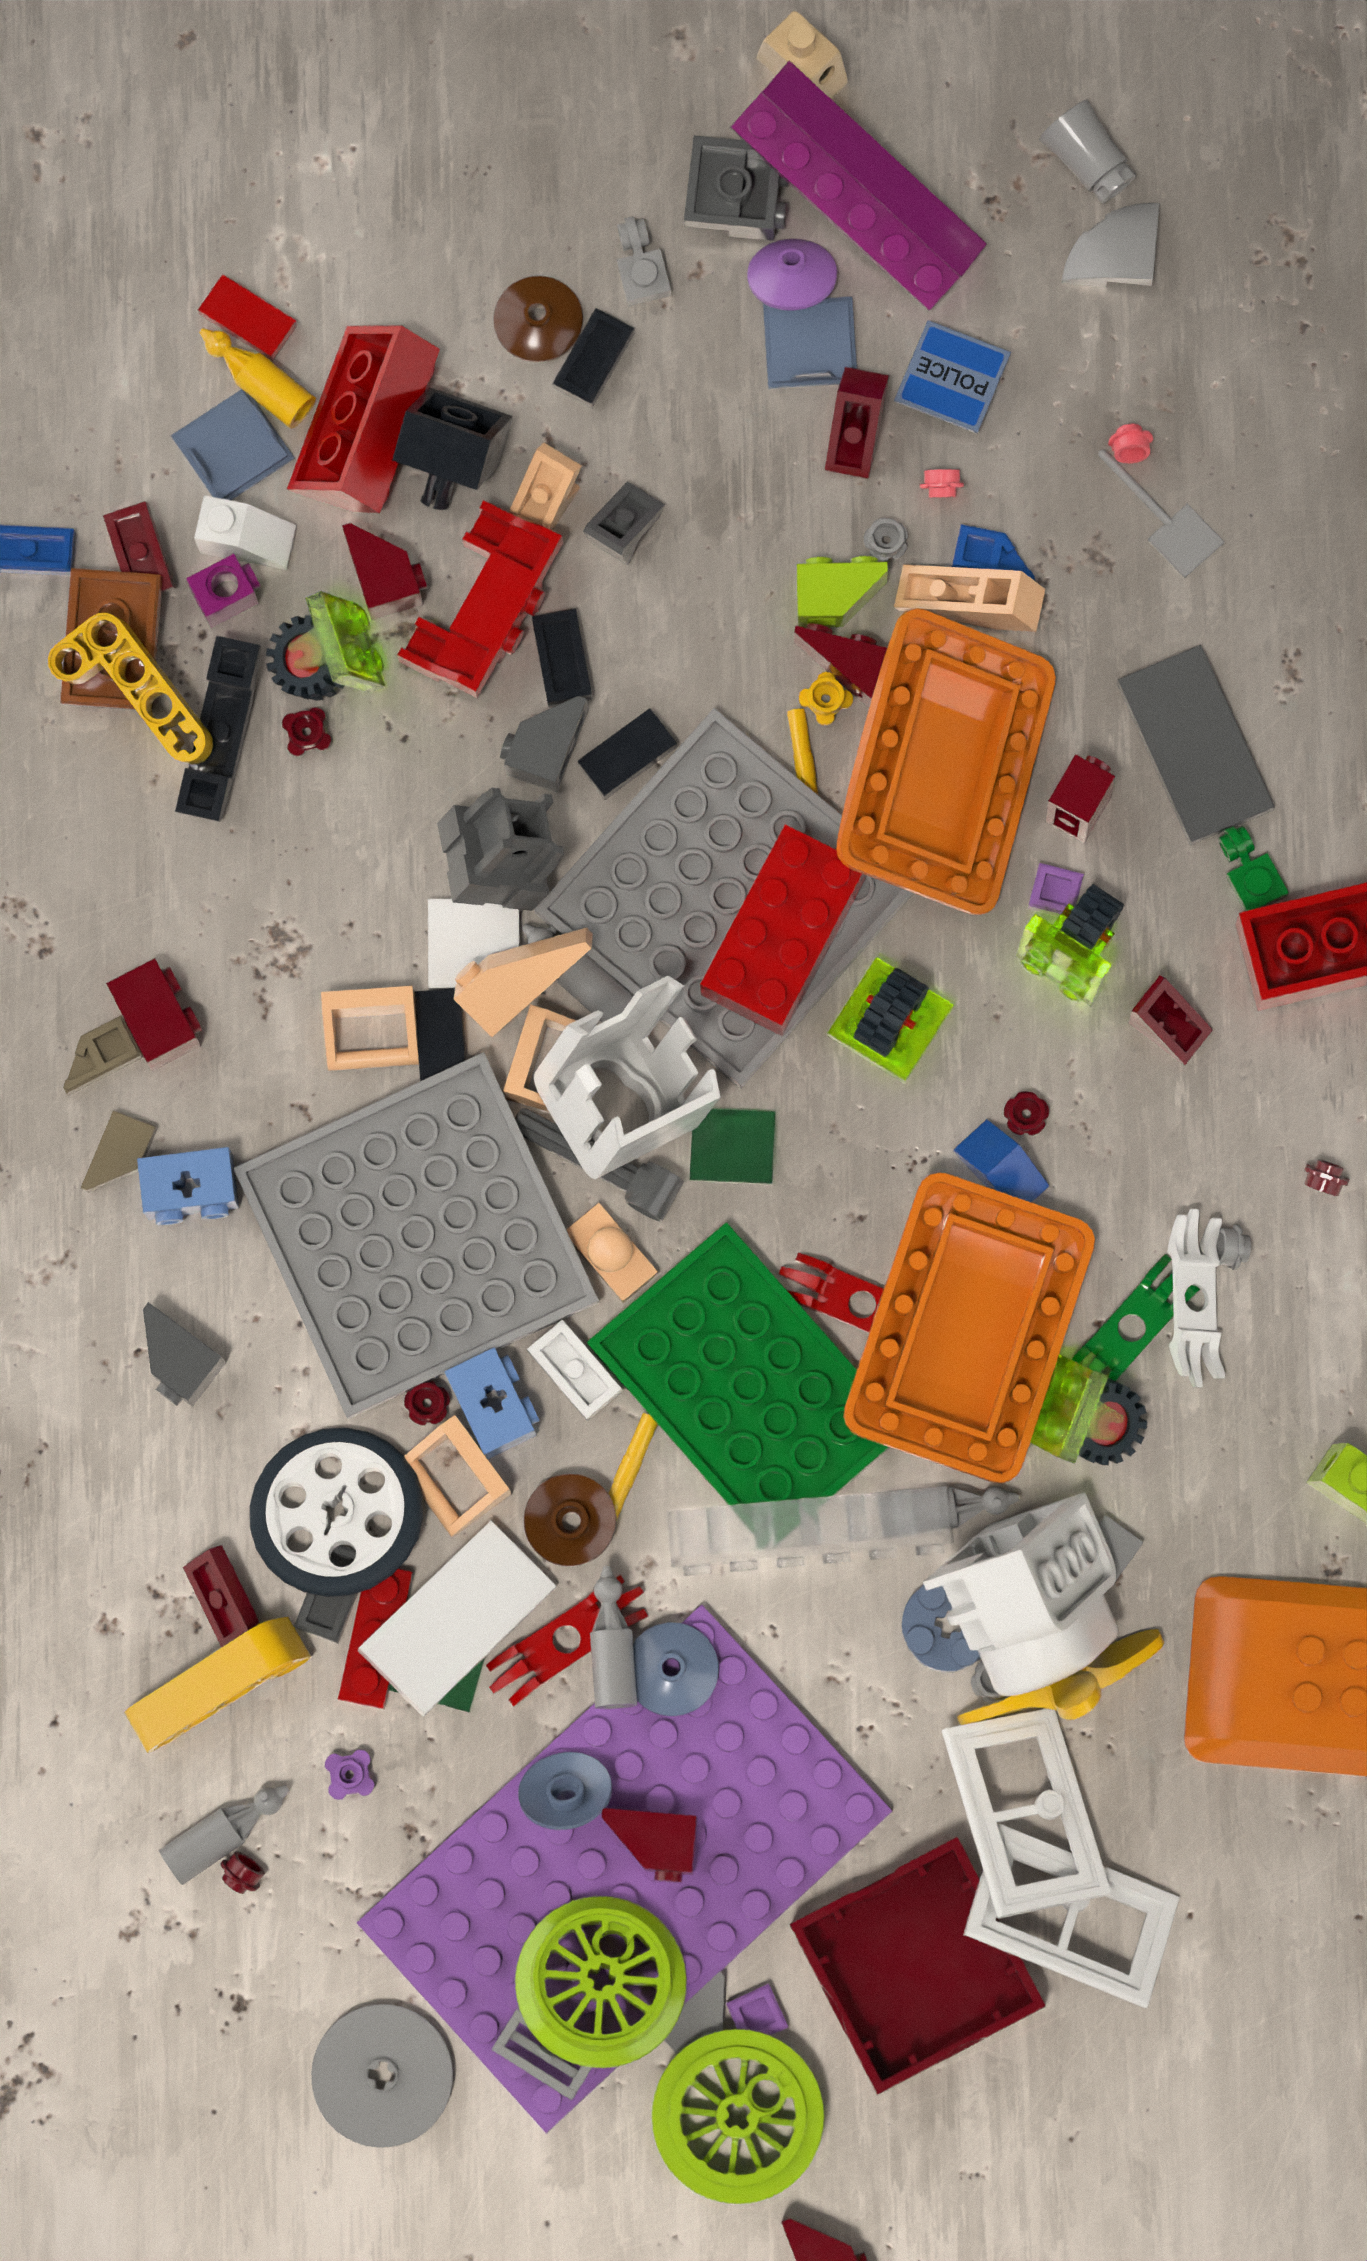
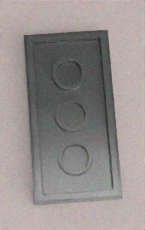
[1117,645,1275,846]

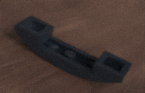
[175,635,261,822]

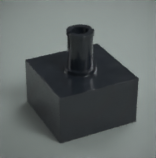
[392,387,513,510]

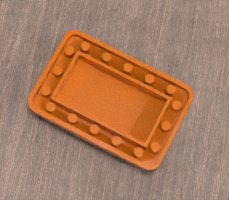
[836,608,1056,915]
[843,1172,1095,1484]
[1184,1576,1367,1778]

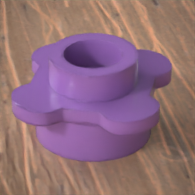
[325,1750,374,1800]

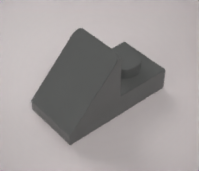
[583,482,665,564]

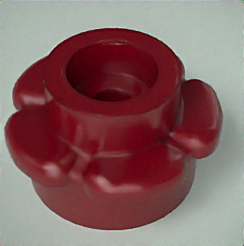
[1004,1091,1049,1136]
[404,1381,450,1426]
[220,1851,265,1894]

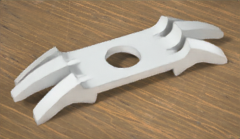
[1167,1209,1225,1388]

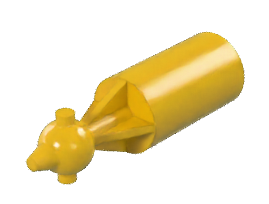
[199,328,316,429]

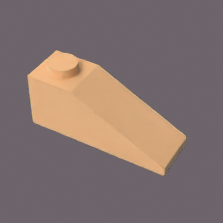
[894,565,1045,632]
[454,928,593,1037]

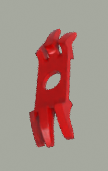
[778,1253,883,1333]
[486,1575,649,1707]

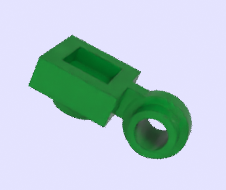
[1218,826,1289,911]

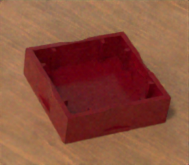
[790,1837,1046,2095]

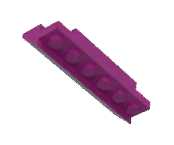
[730,60,987,311]

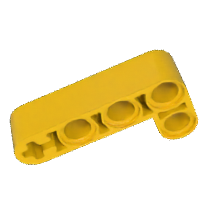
[48,613,213,764]
[124,1617,311,1753]

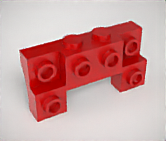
[397,500,563,698]

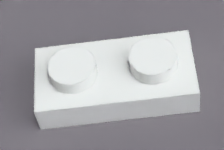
[527,1319,623,1421]

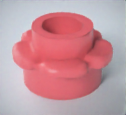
[1108,424,1153,464]
[920,469,964,498]

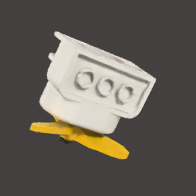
[923,1492,1164,1725]

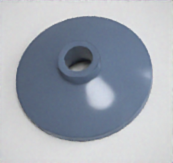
[633,1622,719,1716]
[518,1752,612,1830]

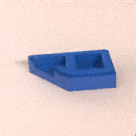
[952,524,1035,581]

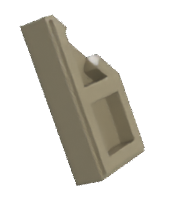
[63,1015,143,1096]
[81,1110,157,1193]

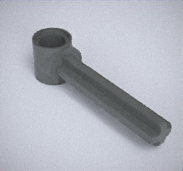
[515,1108,684,1222]

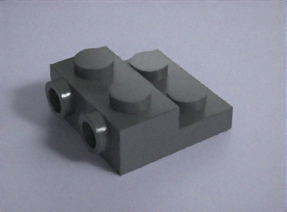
[684,135,789,241]

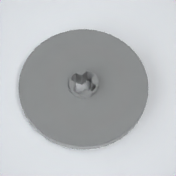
[311,2004,453,2148]

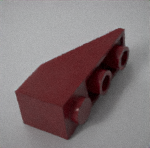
[794,623,887,708]

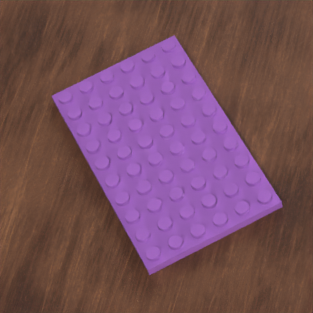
[357,1605,892,2133]

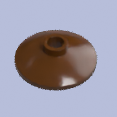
[494,276,583,363]
[524,1474,616,1567]

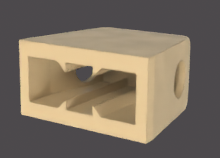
[756,11,848,99]

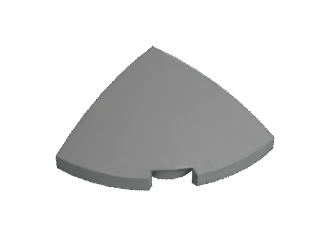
[1062,203,1159,287]

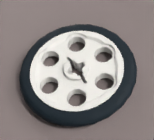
[249,1428,423,1597]

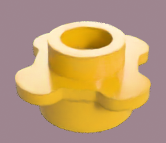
[799,672,853,726]

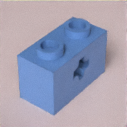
[137,1147,239,1225]
[444,1347,540,1459]

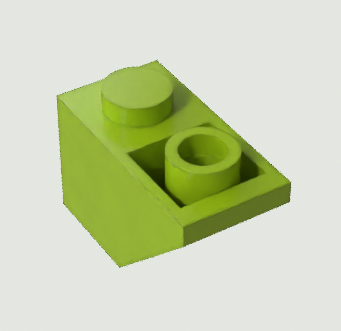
[797,556,888,628]

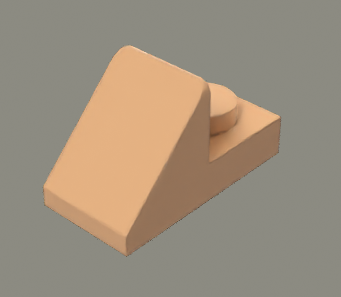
[508,443,582,531]

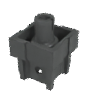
[437,788,564,911]

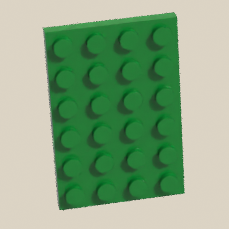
[587,1222,890,1553]

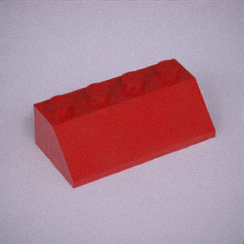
[287,325,440,513]

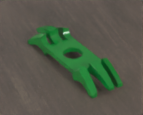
[1059,1254,1201,1394]

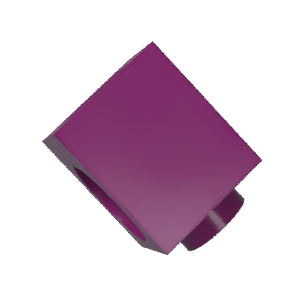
[186,554,261,629]

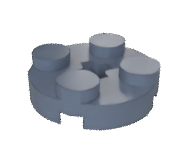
[902,1585,981,1673]

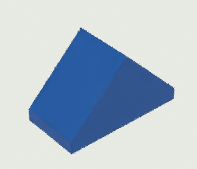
[953,1119,1049,1203]

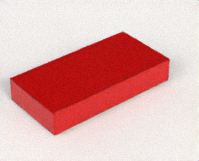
[198,274,298,361]

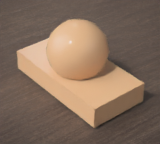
[566,1203,658,1304]

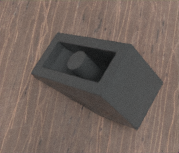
[500,696,589,793]
[143,1302,226,1407]

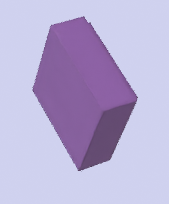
[1028,863,1084,918]
[726,1984,788,2036]

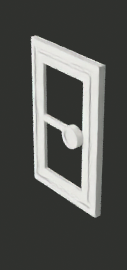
[942,1709,1111,1918]
[964,1824,1180,2008]

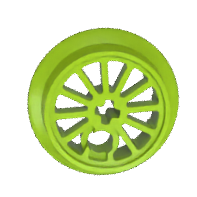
[515,1896,686,2068]
[652,2029,824,2204]

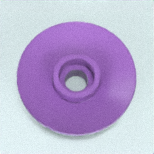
[747,239,837,311]

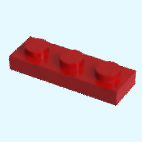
[338,1569,414,1710]

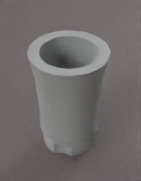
[1039,100,1136,203]

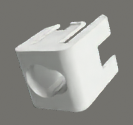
[534,976,721,1179]

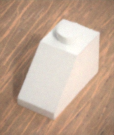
[194,495,297,570]

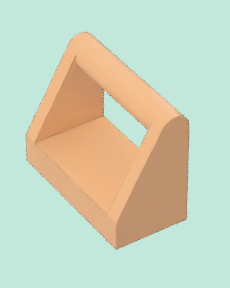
[321,986,419,1071]
[503,1004,575,1112]
[404,1415,512,1537]

